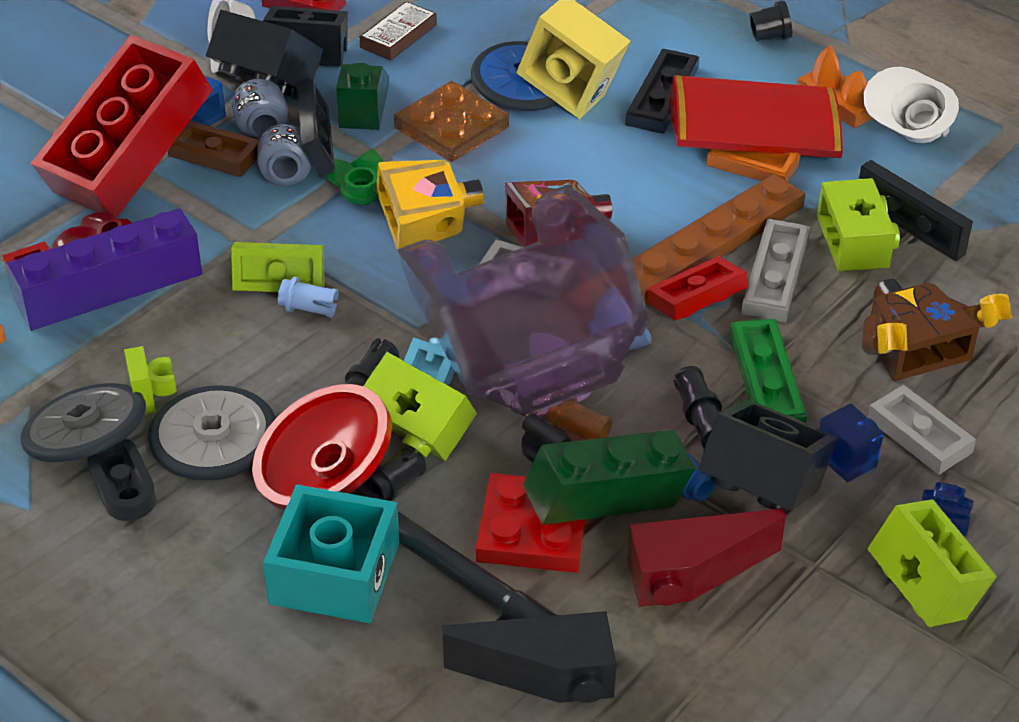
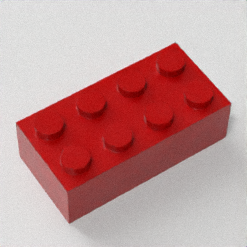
[30,34,213,219]

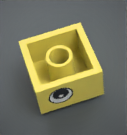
[516,0,631,120]

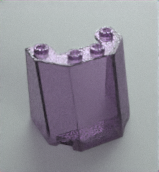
[397,184,649,417]

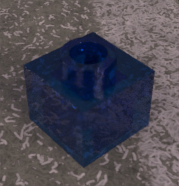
[819,403,884,483]

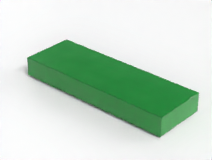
[729,319,807,423]

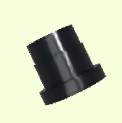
[749,0,793,41]

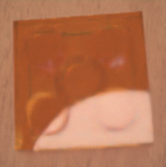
[394,81,509,163]

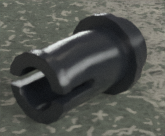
[363,446,426,501]

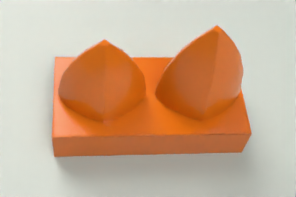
[797,46,872,128]

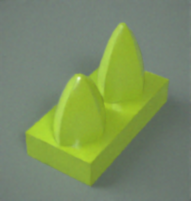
[231,242,325,292]

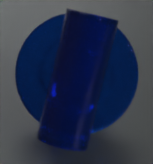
[921,482,974,537]

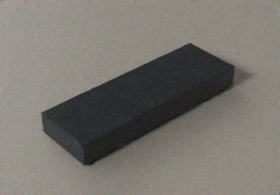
[625,48,700,134]
[297,77,335,177]
[859,160,973,261]

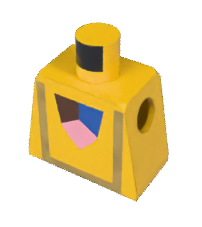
[376,160,484,253]

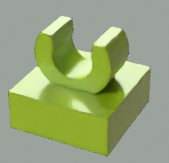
[124,346,177,415]

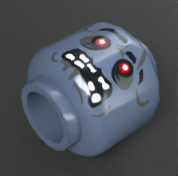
[232,78,289,140]
[257,124,312,186]

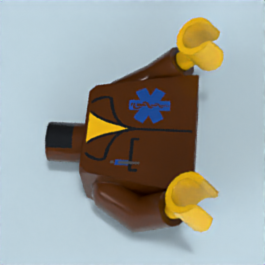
[862,279,1012,381]

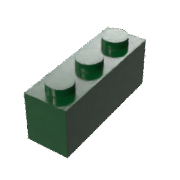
[523,430,696,525]

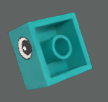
[263,484,400,624]

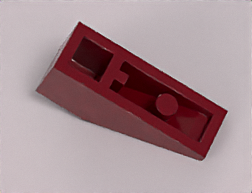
[627,508,786,607]

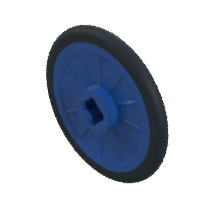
[471,41,558,111]

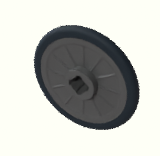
[21,383,146,462]

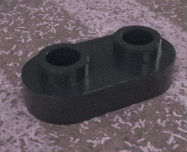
[87,438,156,521]

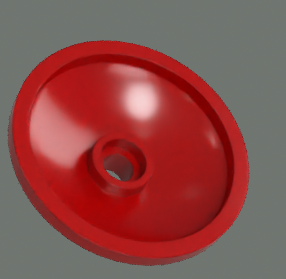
[252,384,392,510]

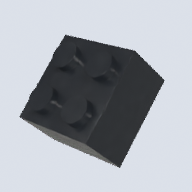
[205,9,324,97]
[698,399,839,511]

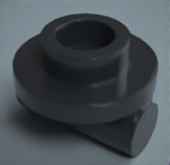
[521,413,571,462]

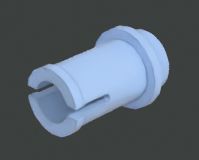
[278,277,339,318]

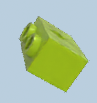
[817,178,900,272]
[363,352,477,461]
[867,499,997,627]

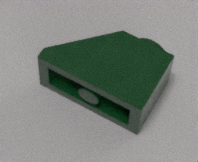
[336,63,389,130]

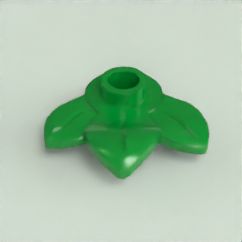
[326,149,384,205]

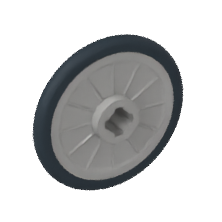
[148,385,276,481]

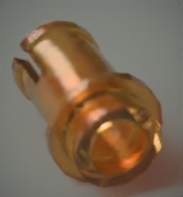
[547,394,613,440]

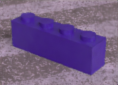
[7,208,203,331]

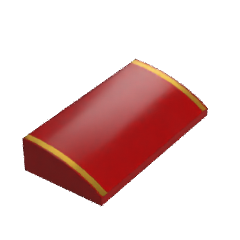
[669,75,843,158]

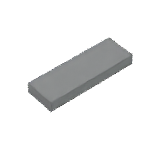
[741,219,810,323]

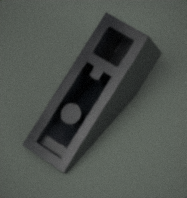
[442,611,617,703]

